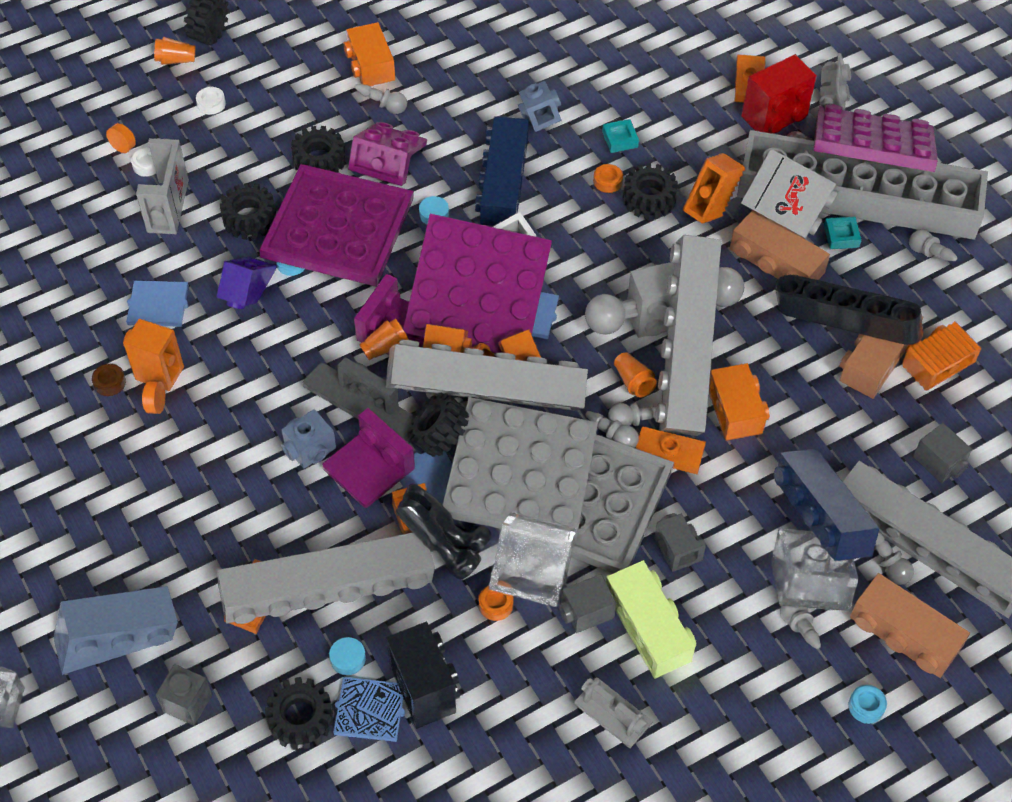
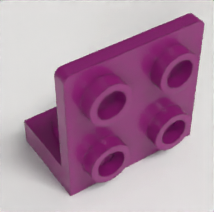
[348,122,428,186]
[354,274,424,355]
[322,408,415,508]

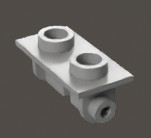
[819,53,851,110]
[574,677,653,749]

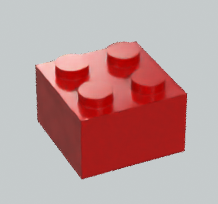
[741,54,817,134]

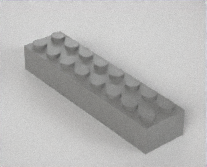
[737,130,988,240]

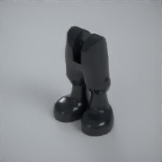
[396,484,492,580]

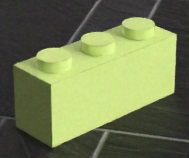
[606,560,696,679]

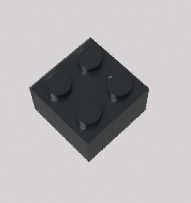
[386,621,460,729]

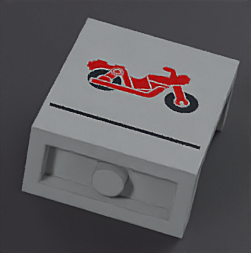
[136,138,189,234]
[741,149,838,238]

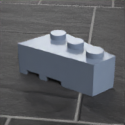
[54,586,178,675]

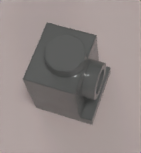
[654,513,706,572]

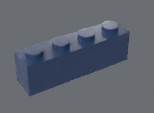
[475,116,529,226]
[774,449,880,561]

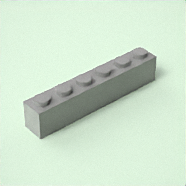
[655,235,722,436]
[386,340,588,411]
[843,461,1012,619]
[217,533,435,624]

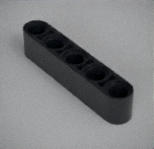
[775,274,924,345]

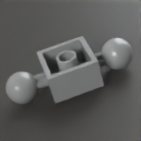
[585,262,744,338]

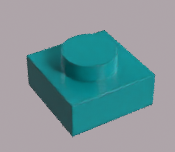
[602,119,639,153]
[824,217,861,250]

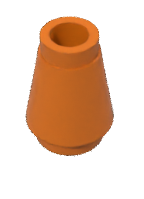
[154,37,196,65]
[359,318,409,360]
[614,352,657,397]

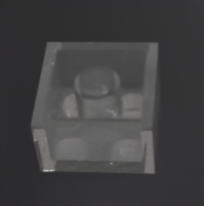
[489,512,578,607]
[771,528,858,611]

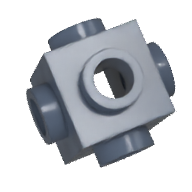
[518,81,562,132]
[281,409,336,469]

